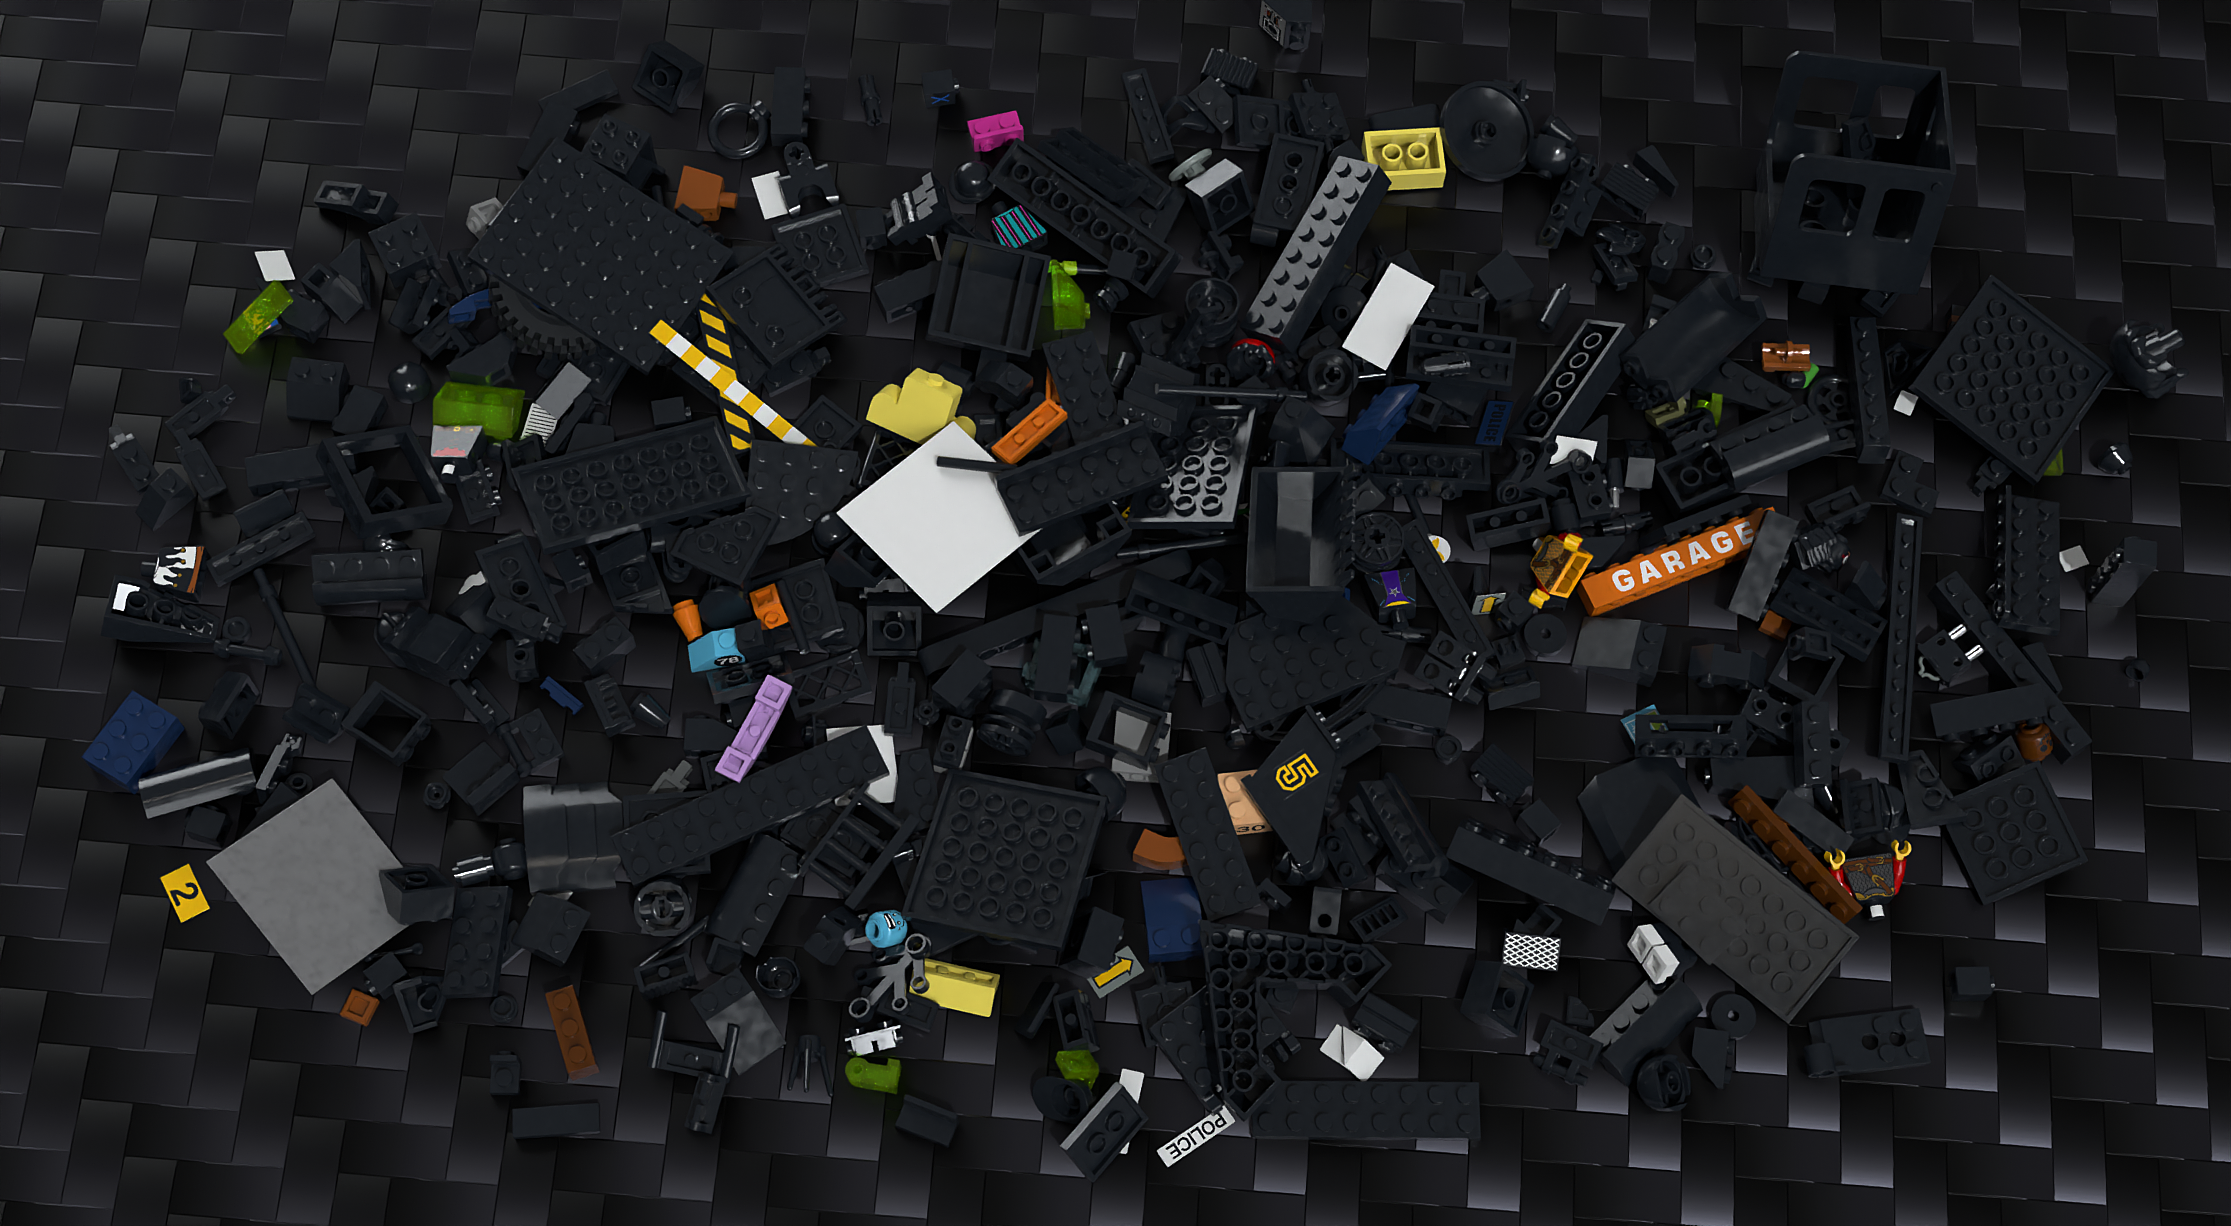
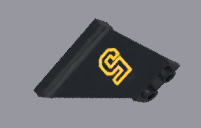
[1241,705,1343,876]

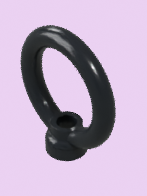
[708,100,772,159]

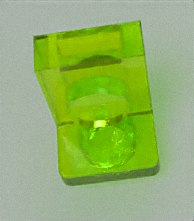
[1055,1050,1099,1089]

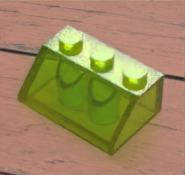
[433,382,525,440]

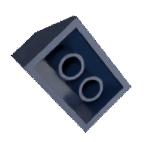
[1342,383,1420,465]

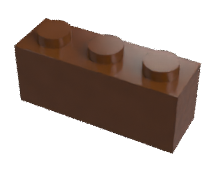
[545,985,600,1081]

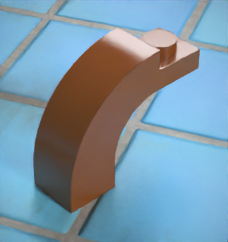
[1133,829,1188,870]

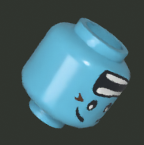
[865,910,907,948]

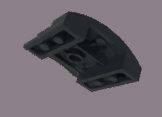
[523,781,624,897]

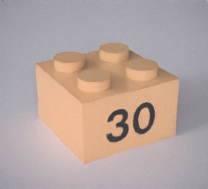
[1217,770,1273,835]

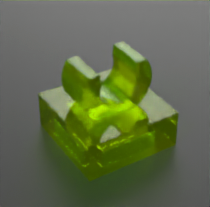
[1696,393,1723,429]

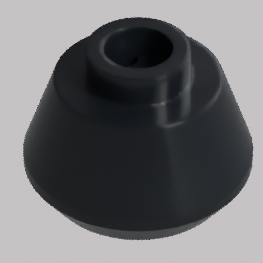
[2098,442,2133,476]

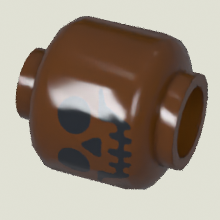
[2014,723,2053,762]

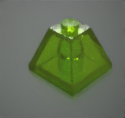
[1051,260,1090,330]

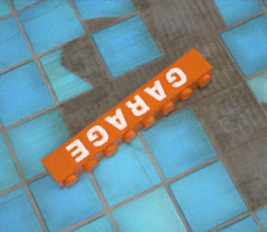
[1577,506,1775,617]

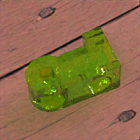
[845,1058,902,1094]

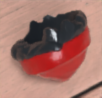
[1226,338,1275,383]

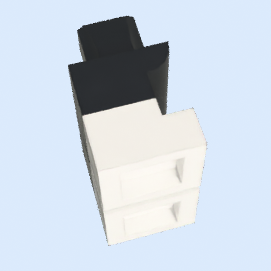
[1627,922,1698,984]

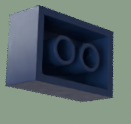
[82,690,185,795]

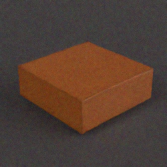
[1759,608,1793,642]
[340,989,380,1027]

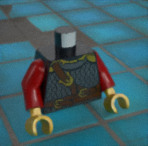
[1824,840,1911,921]

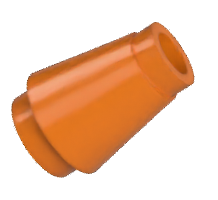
[672,599,704,642]

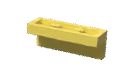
[909,958,1000,1017]

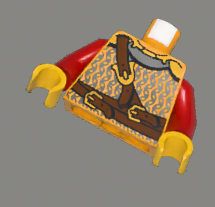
[1529,533,1593,609]

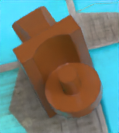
[1761,341,1811,372]

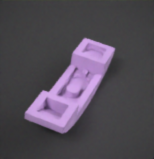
[715,675,793,783]

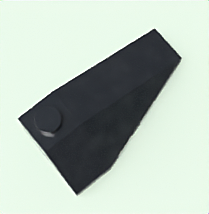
[101,574,220,643]

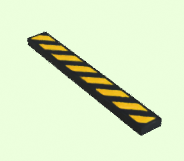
[696,279,756,458]

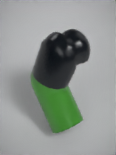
[1781,363,1819,388]

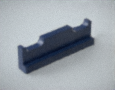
[539,676,583,715]

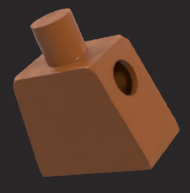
[674,166,738,221]

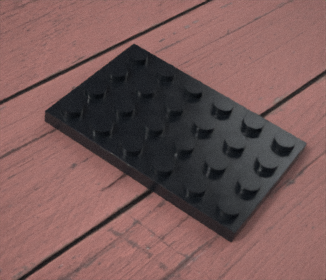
[1127,405,1258,529]

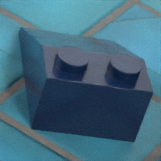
[1140,877,1203,963]

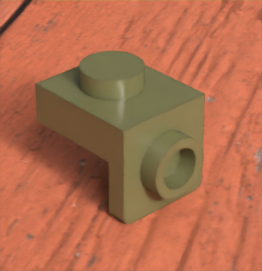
[1644,396,1686,429]

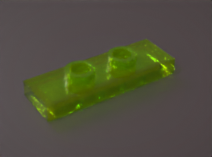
[223,280,293,354]

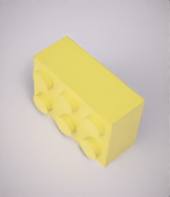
[1361,127,1446,190]

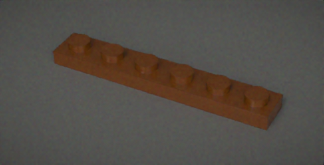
[1727,785,1863,924]

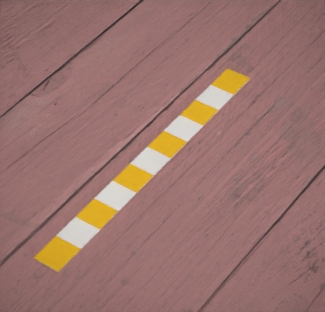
[649,320,818,447]

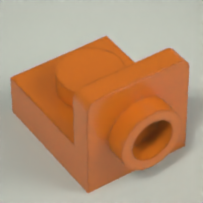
[749,583,788,629]

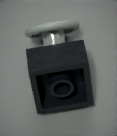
[1169,148,1255,235]

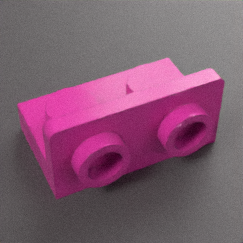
[967,111,1024,152]

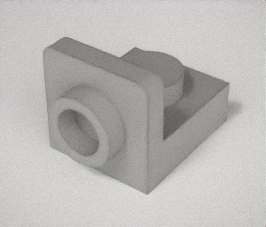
[466,198,503,240]

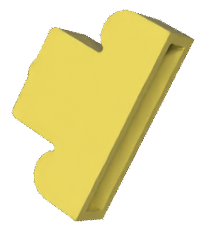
[866,368,976,445]

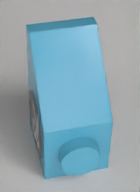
[688,628,745,672]

